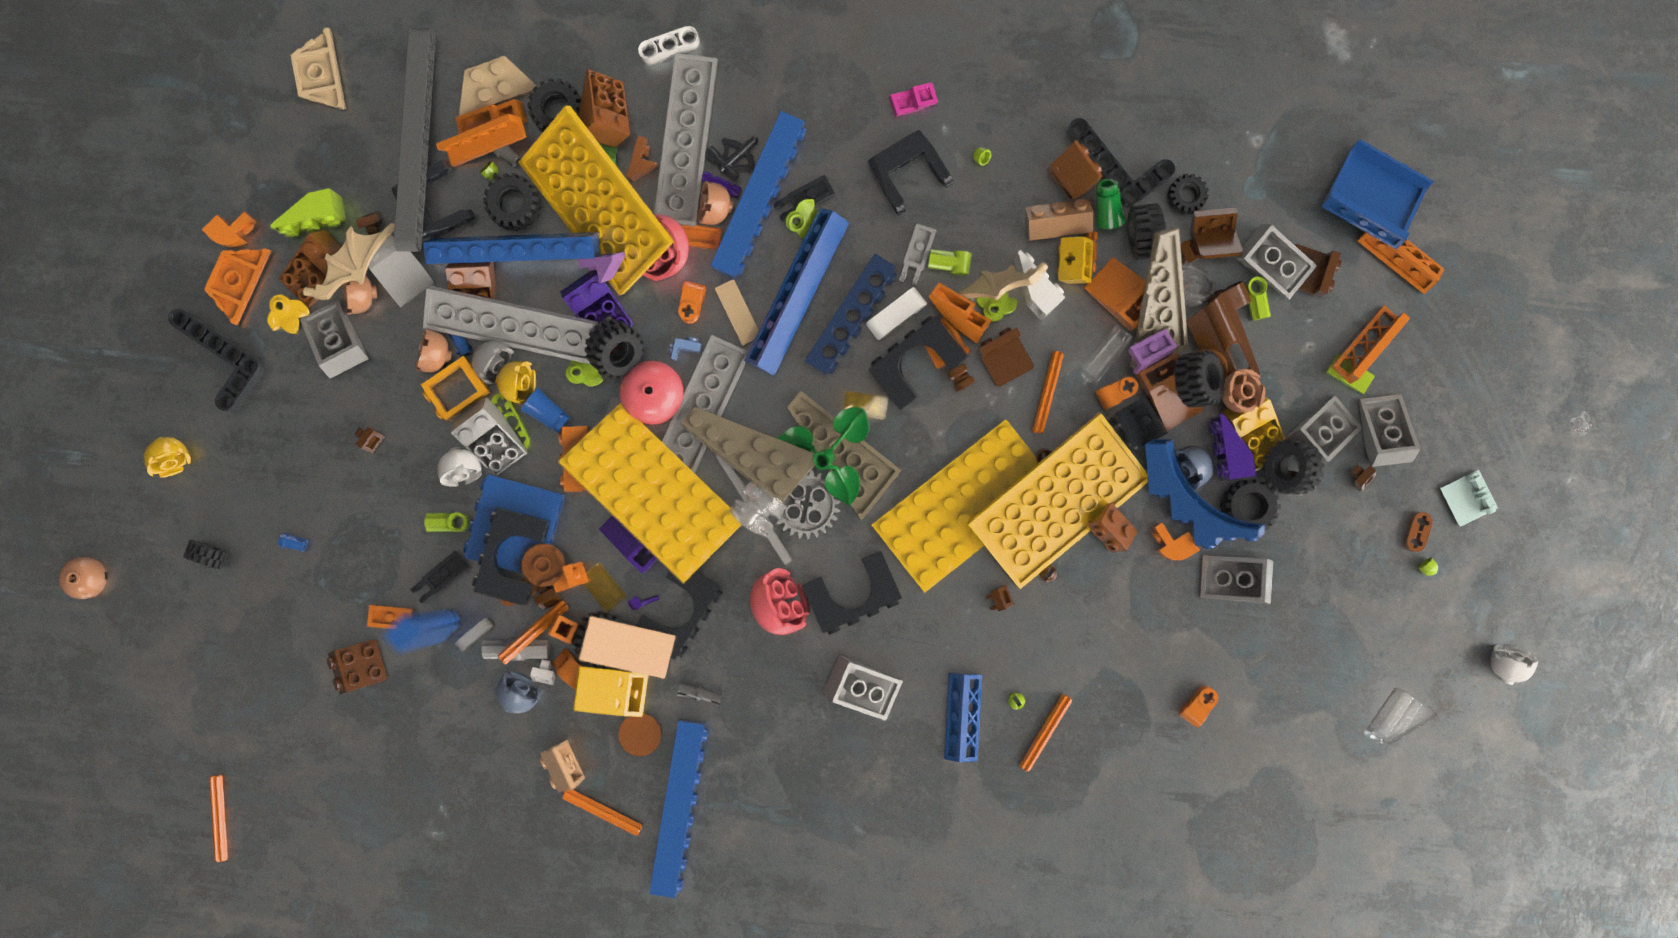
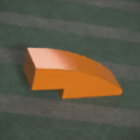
[455,99,527,134]
[929,282,991,344]

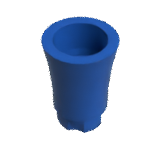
[520,387,570,433]

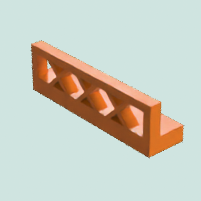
[436,114,527,167]
[1358,232,1444,294]
[1331,305,1410,384]

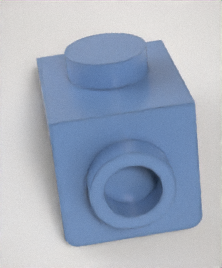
[669,337,702,362]

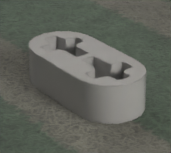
[455,617,493,652]

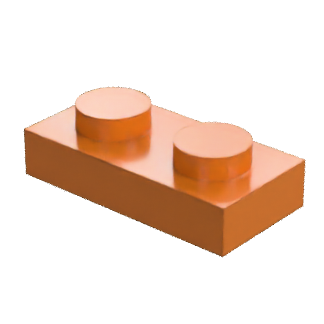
[367,605,414,629]

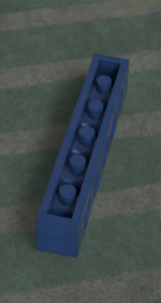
[804,253,897,376]

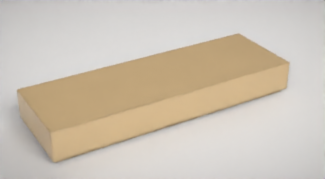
[715,279,759,346]

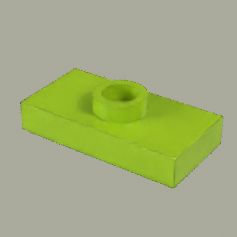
[1325,354,1375,395]

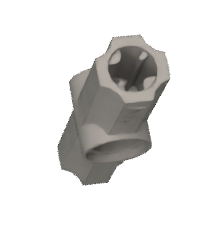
[481,638,550,661]

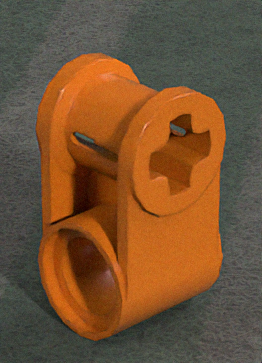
[678,281,706,324]
[1095,377,1139,411]
[1179,686,1218,728]

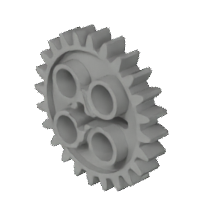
[771,470,841,540]

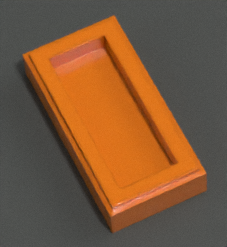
[681,225,723,250]

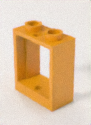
[421,356,492,422]

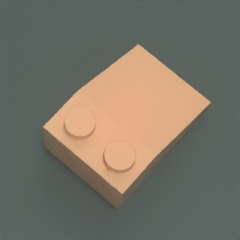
[540,740,585,793]

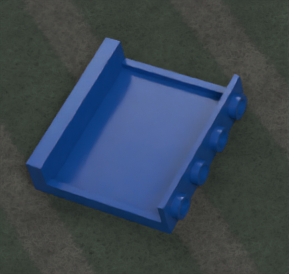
[1321,139,1434,249]
[463,474,566,574]

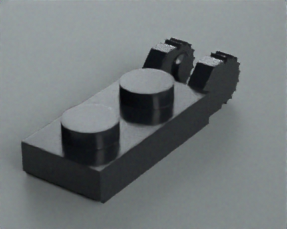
[773,175,835,220]
[410,550,470,604]

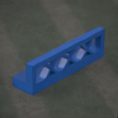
[944,673,982,762]

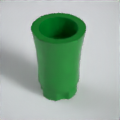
[1096,179,1126,229]

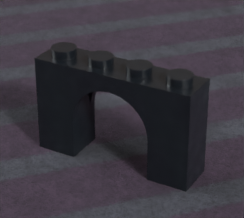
[868,315,970,410]
[472,507,551,606]
[802,551,902,635]
[635,570,723,660]

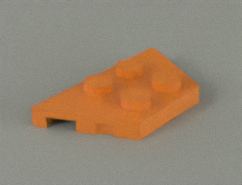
[204,248,271,326]

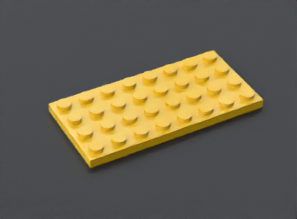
[518,106,674,296]
[558,403,744,583]
[966,413,1148,589]
[871,419,1038,593]

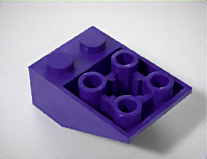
[560,270,635,327]
[1209,414,1256,481]
[599,516,658,574]

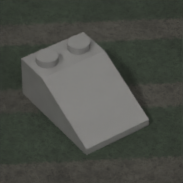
[1235,224,1317,299]
[368,231,435,307]
[300,300,368,378]
[1359,394,1420,467]
[1285,395,1362,465]
[1200,555,1273,604]
[822,655,903,721]

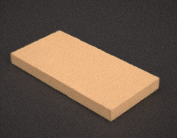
[579,616,675,679]

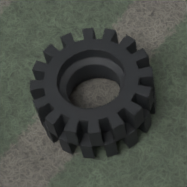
[1167,173,1209,215]
[183,540,228,569]

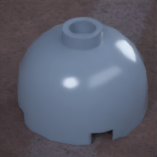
[1175,445,1214,490]
[496,671,541,713]

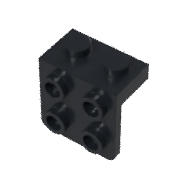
[1115,395,1168,451]

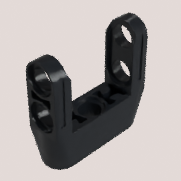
[868,130,954,216]
[391,160,476,242]

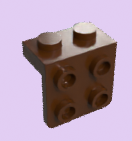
[1191,207,1243,259]
[1295,244,1342,297]
[977,327,1034,387]
[327,640,387,694]

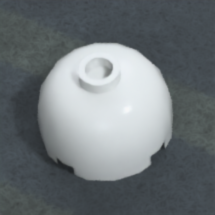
[437,447,482,487]
[1490,645,1538,684]

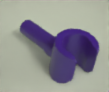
[628,595,659,610]

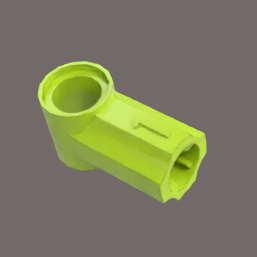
[928,249,972,276]
[1244,277,1271,321]
[425,512,471,532]

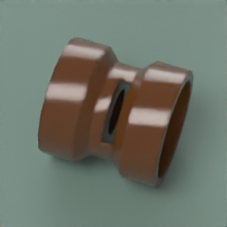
[946,363,975,392]

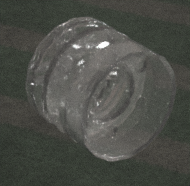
[729,481,787,538]

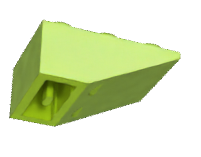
[270,188,347,237]

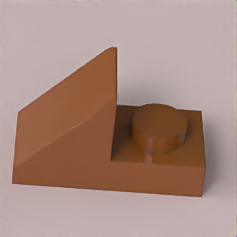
[626,136,659,182]

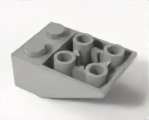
[451,397,528,476]

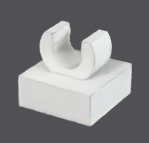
[530,659,556,685]

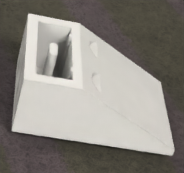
[1014,250,1065,320]

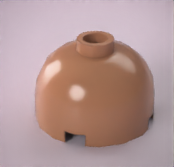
[697,181,733,225]
[343,275,377,315]
[415,329,452,373]
[1222,369,1265,413]
[58,557,106,599]

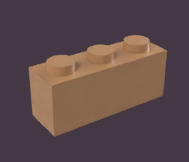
[1025,198,1093,241]

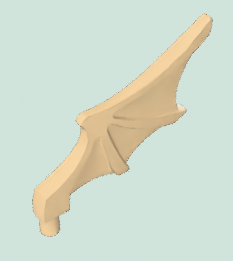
[303,223,395,300]
[957,262,1048,300]

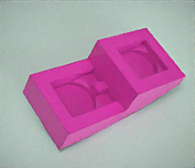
[889,82,938,117]

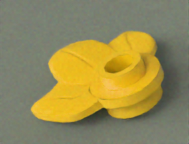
[267,294,310,334]

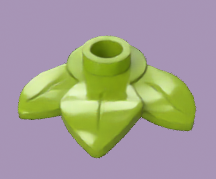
[785,199,818,240]
[976,291,1018,322]
[566,360,603,387]

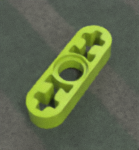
[491,393,531,450]

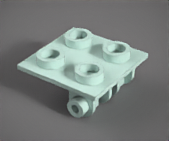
[1440,470,1498,527]

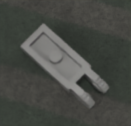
[899,223,937,286]

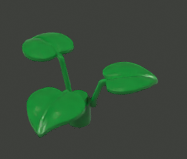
[776,407,869,506]

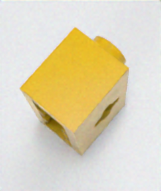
[1057,237,1093,284]

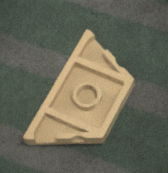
[291,28,346,110]
[459,56,538,115]

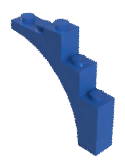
[1145,439,1265,549]

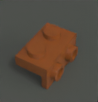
[1087,503,1138,553]

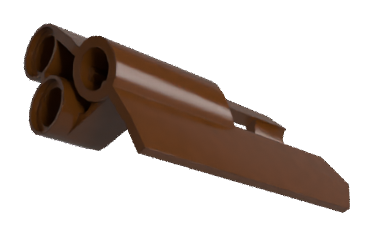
[1186,281,1260,376]

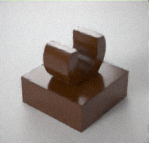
[355,211,382,235]
[1180,239,1200,265]
[354,427,385,454]
[1351,464,1377,492]
[986,585,1014,612]
[534,586,563,611]

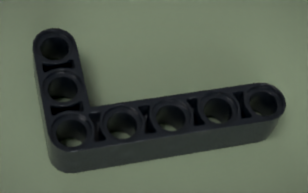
[1067,118,1175,208]
[168,309,265,412]

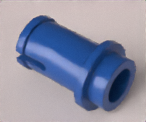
[448,334,472,357]
[278,532,308,552]

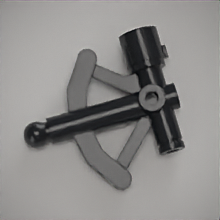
[705,136,758,181]

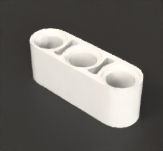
[638,26,700,65]
[865,287,927,341]

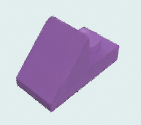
[577,252,625,283]

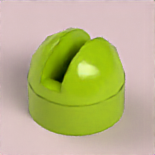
[972,147,991,166]
[479,161,499,180]
[1418,557,1438,576]
[1007,692,1025,710]

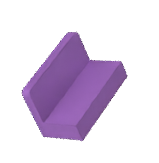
[1128,329,1177,374]

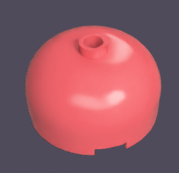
[642,214,689,281]
[619,360,685,426]
[749,568,810,635]

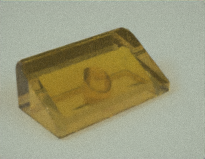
[843,391,888,420]
[583,564,627,612]

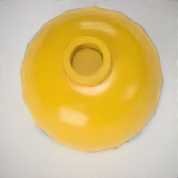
[496,361,536,404]
[143,437,191,477]

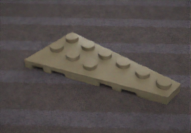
[1130,227,1188,369]
[787,391,902,521]
[680,407,815,505]

